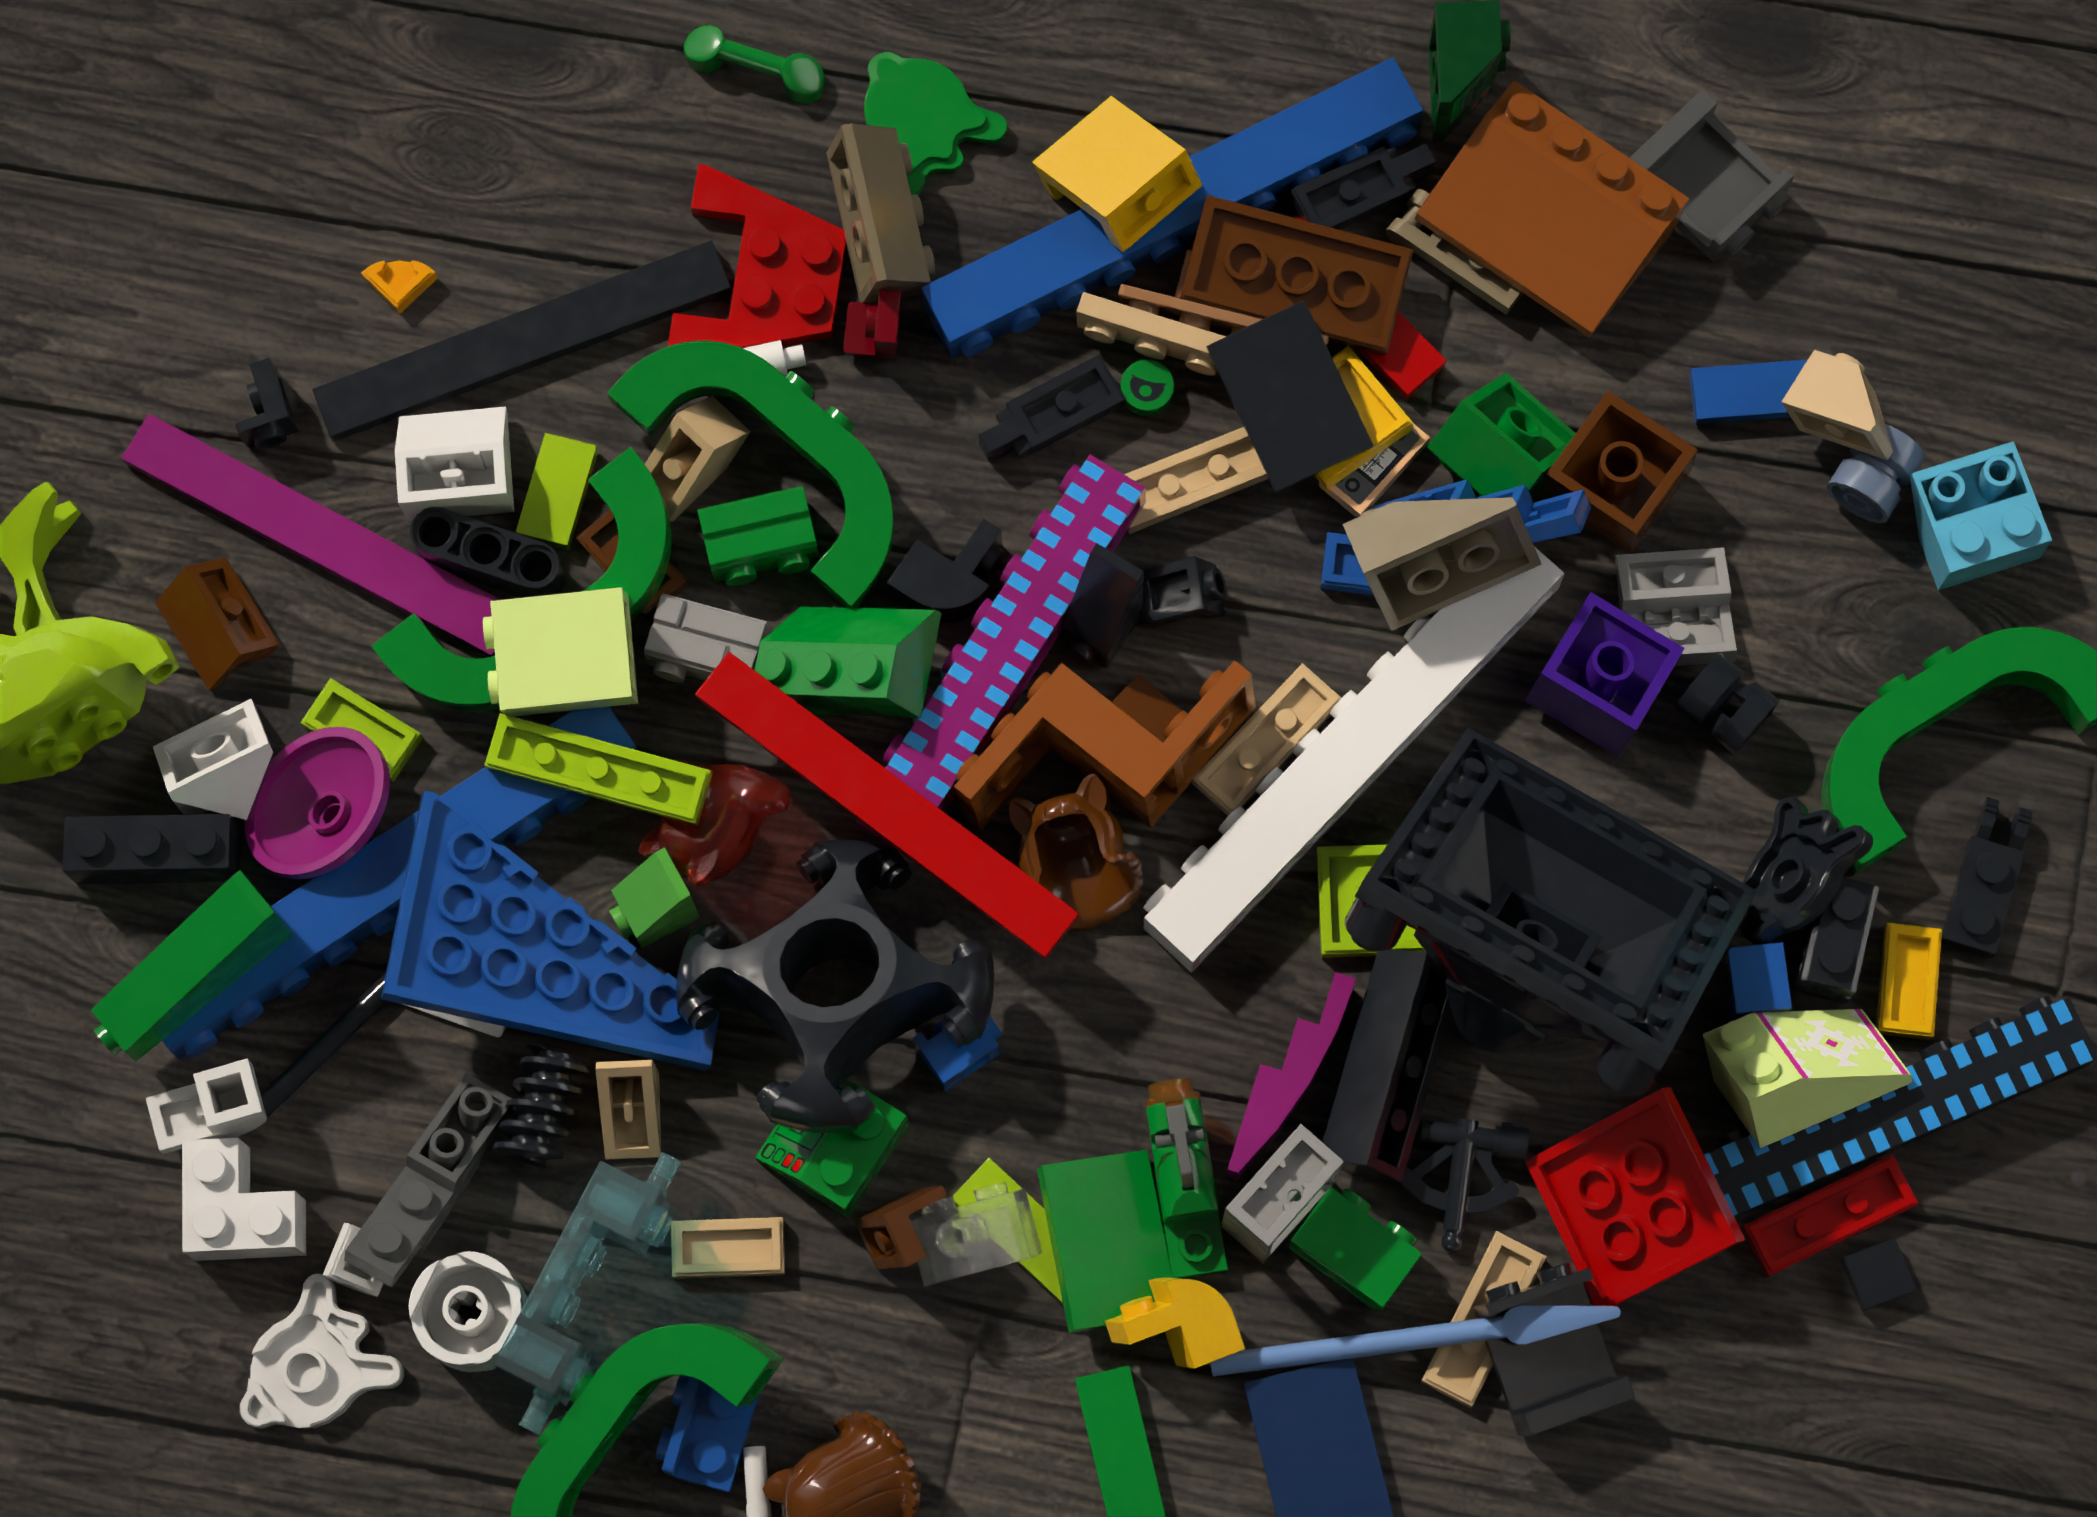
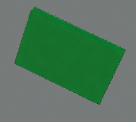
[1037,1150,1172,1334]

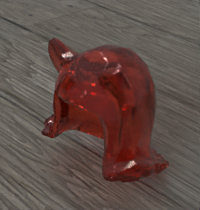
[638,760,792,887]

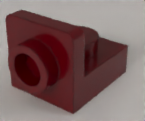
[844,289,901,360]

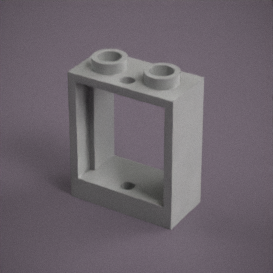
[1221,1124,1344,1263]

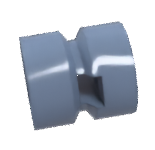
[1826,424,1926,523]

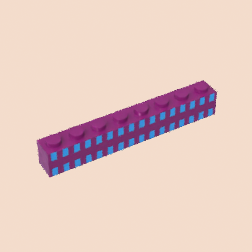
[855,454,1146,860]

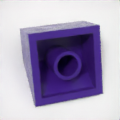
[1525,592,1685,757]

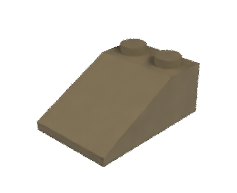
[1343,497,1542,631]

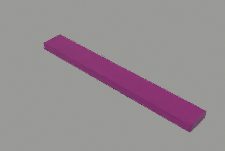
[121,413,500,657]

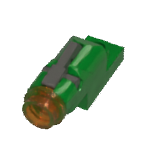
[1144,1078,1228,1279]

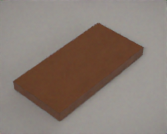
[1180,195,1414,355]

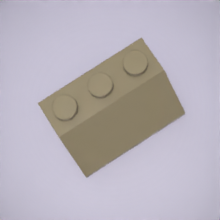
[826,123,935,304]

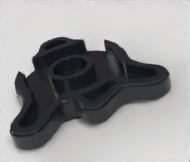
[1740,796,1873,945]

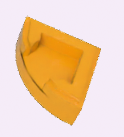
[361,260,438,314]

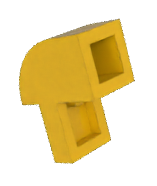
[1105,1277,1245,1368]

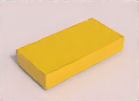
[1876,923,1942,1040]

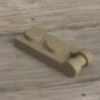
[1385,189,1523,315]

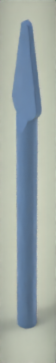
[1211,1304,1621,1377]

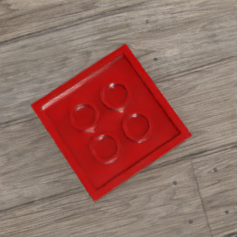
[1525,1087,1745,1306]

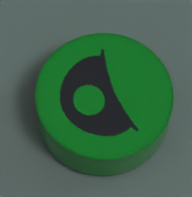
[1120,360,1174,416]

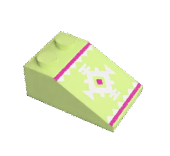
[1703,1009,1913,1148]

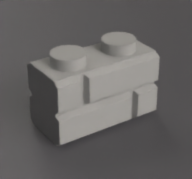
[644,593,770,683]

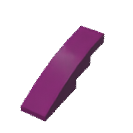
[1226,972,1356,1181]

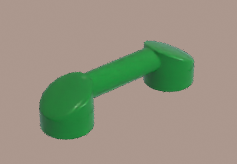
[684,25,825,104]

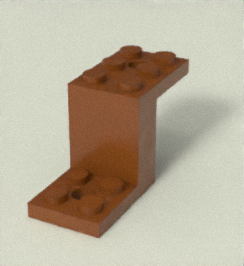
[954,660,1256,830]

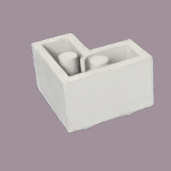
[182,1138,306,1261]

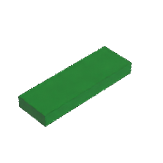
[1075,1365,1166,1517]

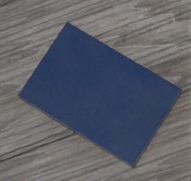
[1243,1358,1394,1517]

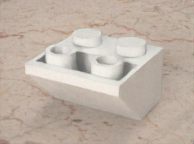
[395,407,514,522]

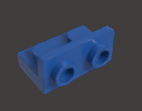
[656,1375,760,1494]

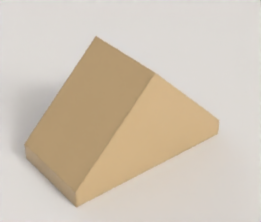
[595,1060,661,1159]

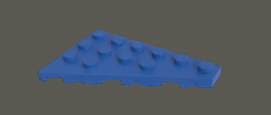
[381,790,720,1071]

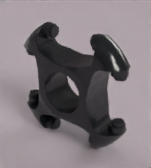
[676,840,995,1133]

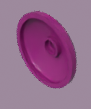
[245,727,390,879]

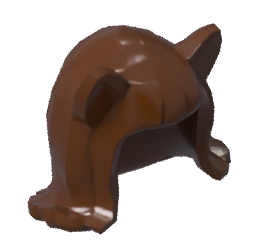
[1008,773,1143,931]
[762,1412,922,1517]

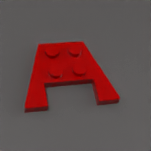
[668,164,847,348]

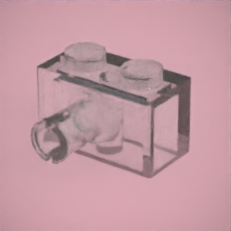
[910,1182,1042,1286]

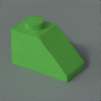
[609,847,700,948]

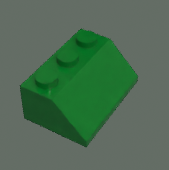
[754,607,942,718]

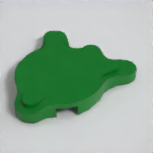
[864,52,1007,195]

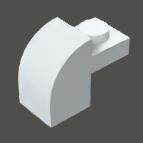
[146,1058,267,1154]

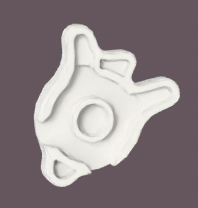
[240,1274,404,1429]

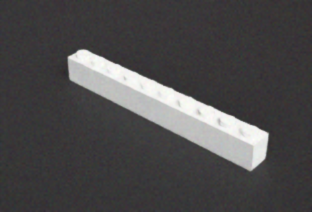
[1143,547,1564,973]

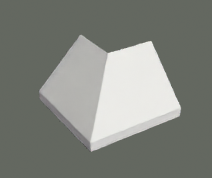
[153,699,273,820]

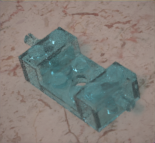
[493,1152,682,1436]

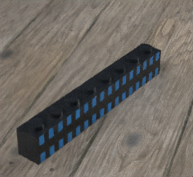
[1704,995,2097,1219]

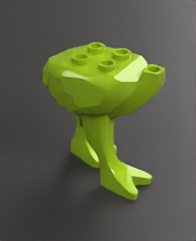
[0,482,180,784]

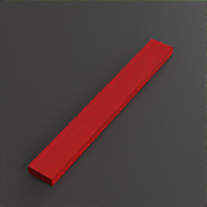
[695,652,1079,961]

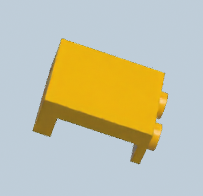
[1032,96,1203,252]

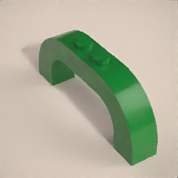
[607,341,894,608]
[371,447,672,712]
[1822,627,2097,877]
[510,1323,784,1517]

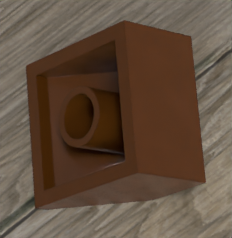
[1545,390,1698,554]

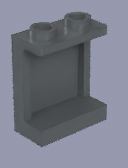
[1630,89,1794,263]

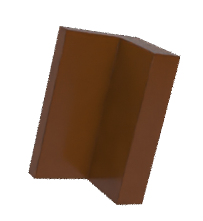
[155,557,280,690]
[853,1186,947,1269]

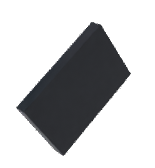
[1206,300,1374,494]

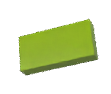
[516,433,598,550]
[300,678,423,782]

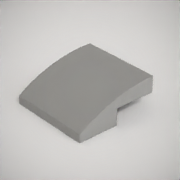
[1616,547,1737,666]

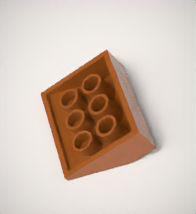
[1414,80,1690,338]

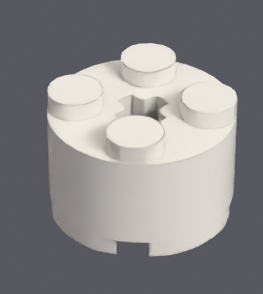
[408,1251,530,1372]

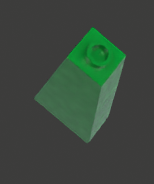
[91,870,293,1062]

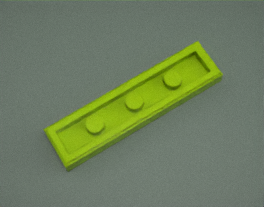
[484,713,713,826]

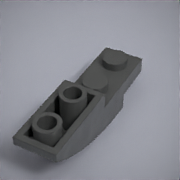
[344,1073,512,1288]

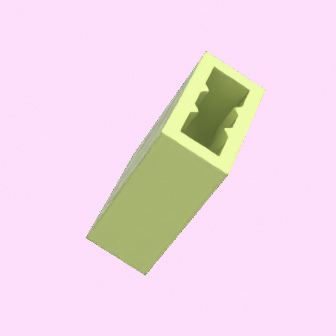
[483,587,638,717]

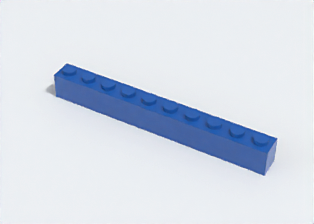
[921,57,1423,359]
[163,707,637,1059]

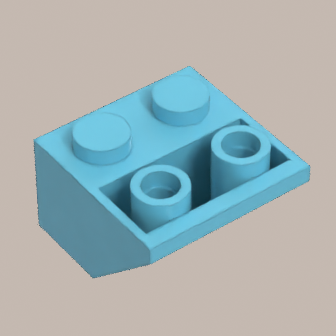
[1910,441,2052,590]

